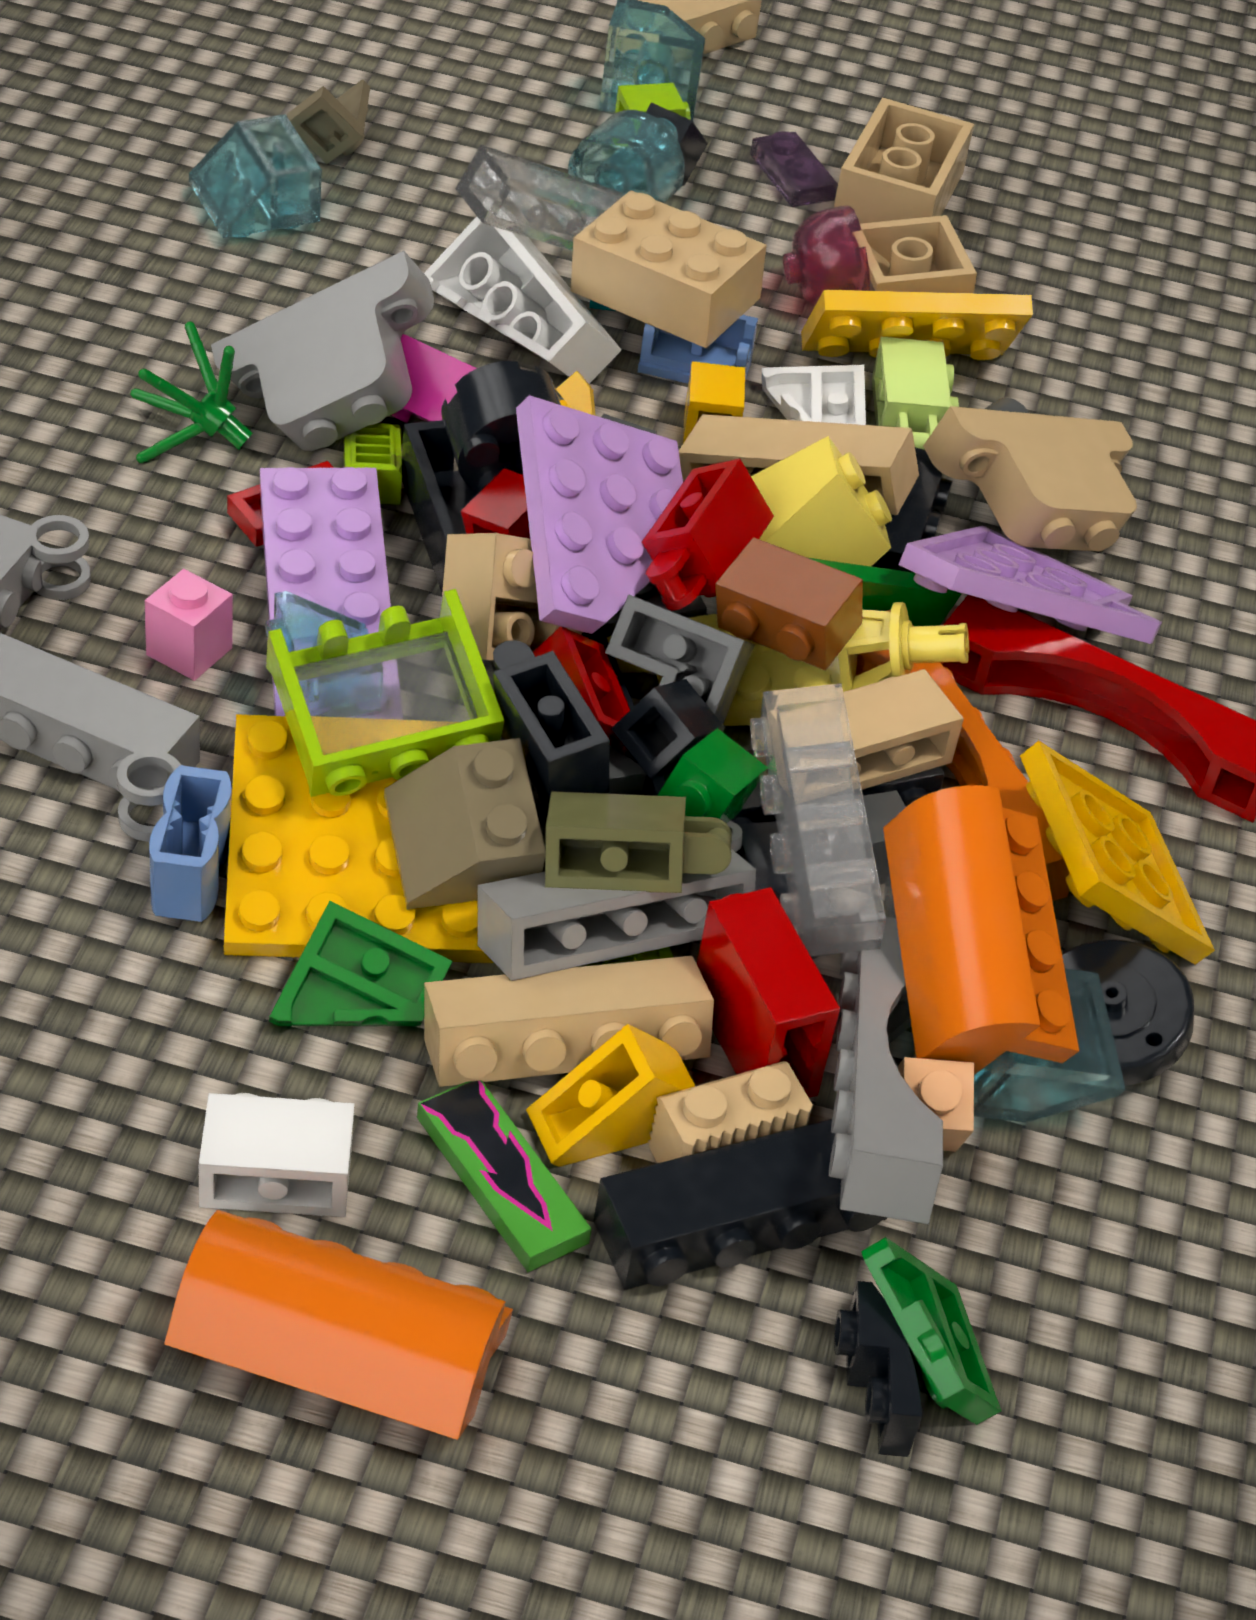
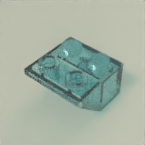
[189,114,322,238]

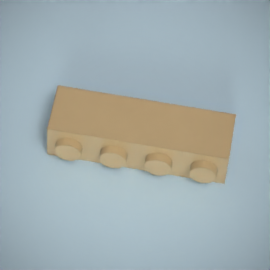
[679,414,919,515]
[424,956,714,1087]

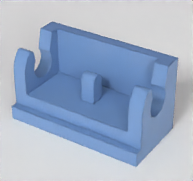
[638,315,758,384]

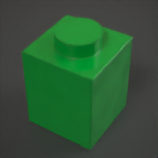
[657,728,768,823]

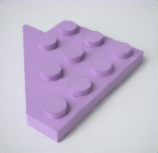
[898,526,1162,644]

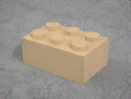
[832,97,974,225]
[571,190,767,348]

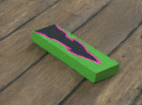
[417,1080,592,1272]

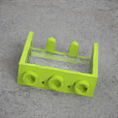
[266,589,504,797]

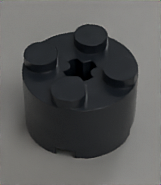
[441,361,561,491]

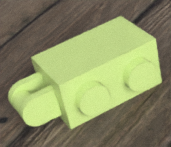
[872,336,959,450]

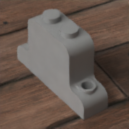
[211,251,434,451]

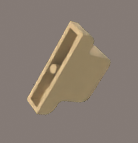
[923,406,1137,552]

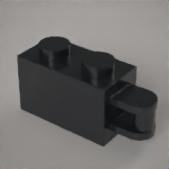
[493,640,610,811]

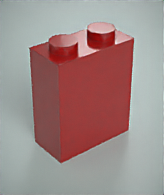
[697,887,840,1098]

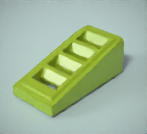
[344,423,402,505]

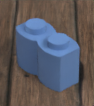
[149,765,231,922]

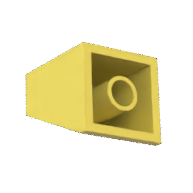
[751,436,892,567]

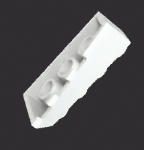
[424,204,622,384]

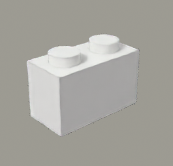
[199,1093,355,1217]

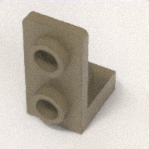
[286,80,370,164]

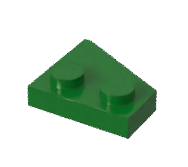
[269,901,452,1026]
[861,1237,1002,1425]

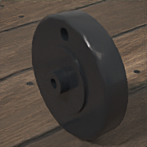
[1050,940,1194,1086]

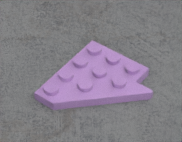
[516,395,683,634]

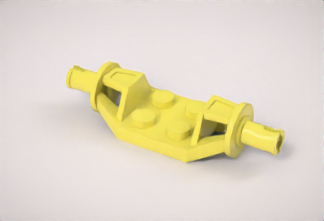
[607,602,969,726]

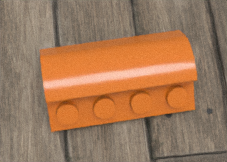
[883,785,1079,1075]
[164,1210,513,1440]

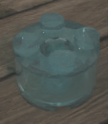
[568,110,685,219]

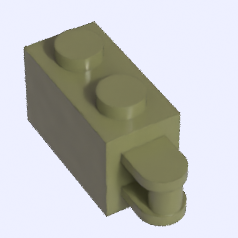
[545,792,732,893]

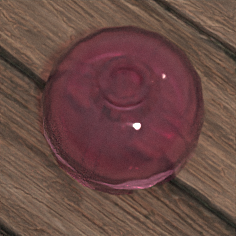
[783,205,870,307]

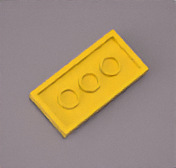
[801,290,1033,360]

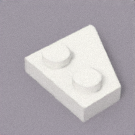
[762,365,866,425]

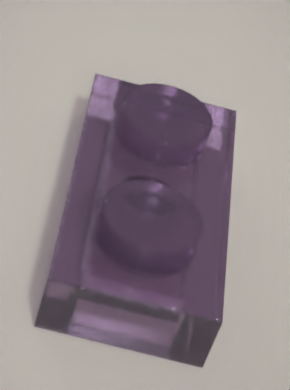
[750,131,838,207]

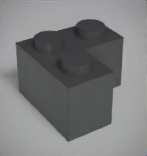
[605,594,755,724]

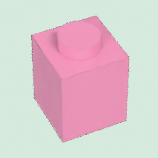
[145,568,233,681]

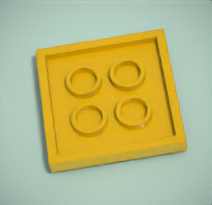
[1020,740,1215,965]

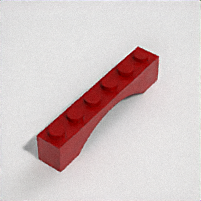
[941,595,1256,823]

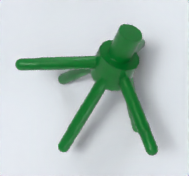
[130,321,253,463]

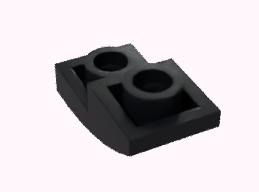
[834,1281,922,1457]

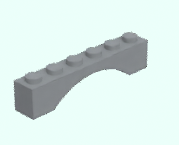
[829,913,943,1224]

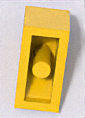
[526,1024,695,1167]

